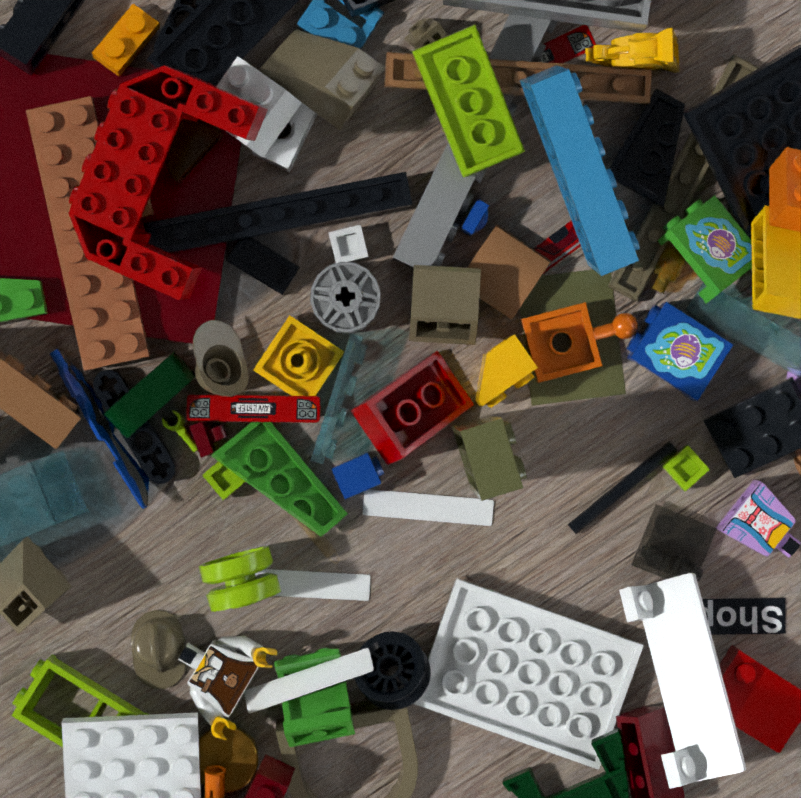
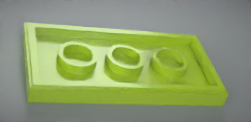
[411,25,525,178]

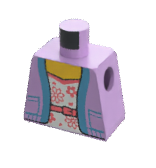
[716,480,801,558]

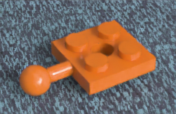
[521,302,638,383]

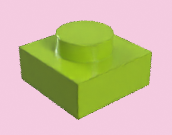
[662,445,710,491]
[202,462,246,500]

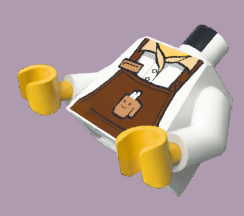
[178,636,277,740]

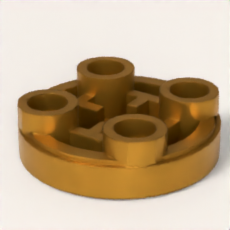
[199,726,259,793]

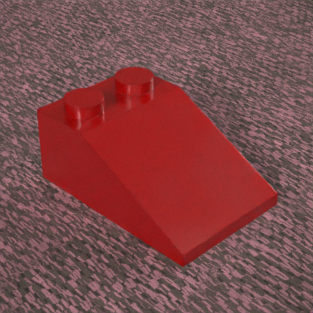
[351,350,474,465]
[719,645,801,754]

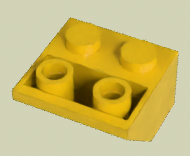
[475,334,538,408]

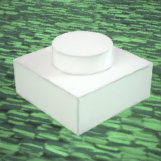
[328,225,369,263]

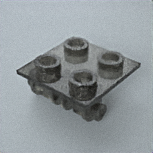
[631,504,717,582]

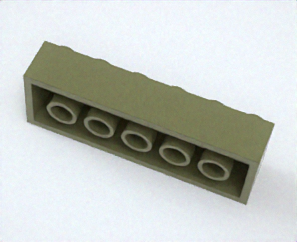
[452,415,527,501]

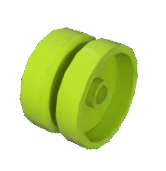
[198,546,281,612]

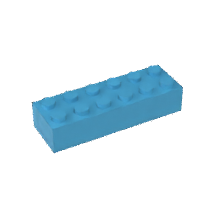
[519,65,640,276]

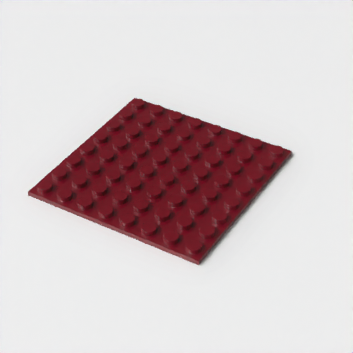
[0,54,242,344]

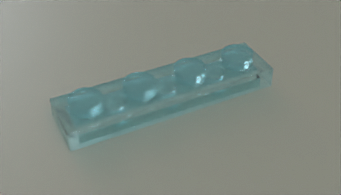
[686,282,801,379]
[310,333,367,464]

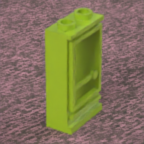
[11,654,150,748]

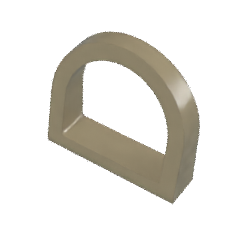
[276,700,418,798]

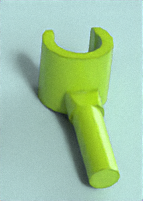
[162,410,198,452]

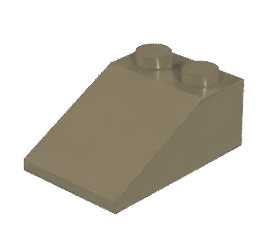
[259,29,385,130]

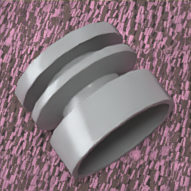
[310,262,381,334]

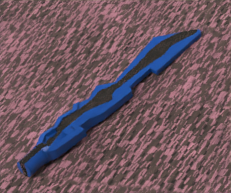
[50,347,149,509]

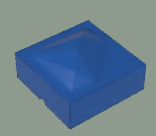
[461,200,489,237]

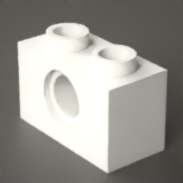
[252,103,317,173]

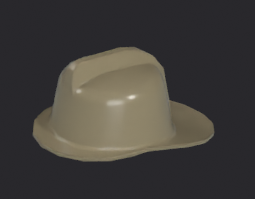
[193,320,249,397]
[131,610,186,689]

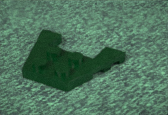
[502,728,630,798]

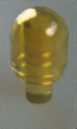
[652,248,685,294]

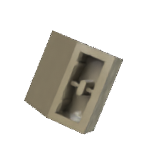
[409,265,481,345]
[0,536,72,634]

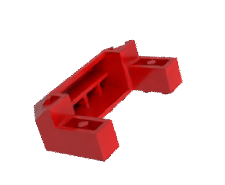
[68,65,268,300]

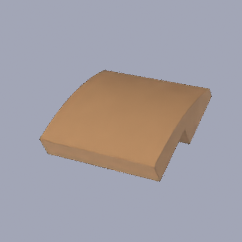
[467,224,551,320]

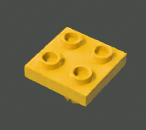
[253,315,345,396]

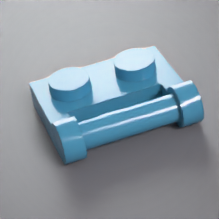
[297,0,385,49]

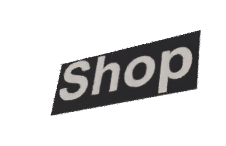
[702,598,786,635]

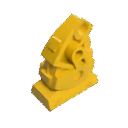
[585,28,680,73]

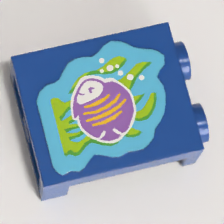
[626,302,733,401]

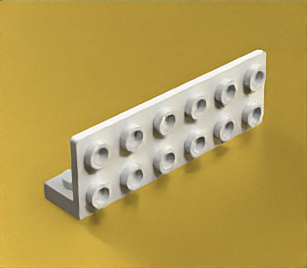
[619,573,746,789]

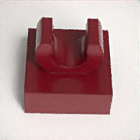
[189,421,228,457]

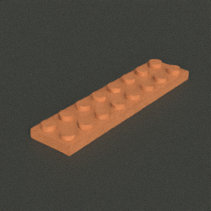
[26,96,150,371]

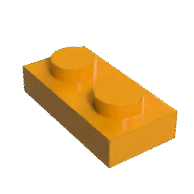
[92,4,160,77]

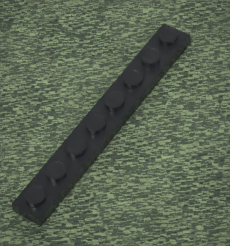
[144,172,412,253]

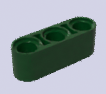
[104,351,196,439]

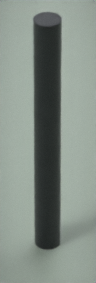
[568,441,677,534]

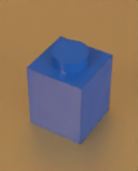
[332,452,385,499]

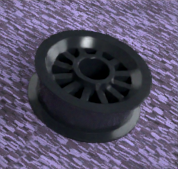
[355,631,431,710]

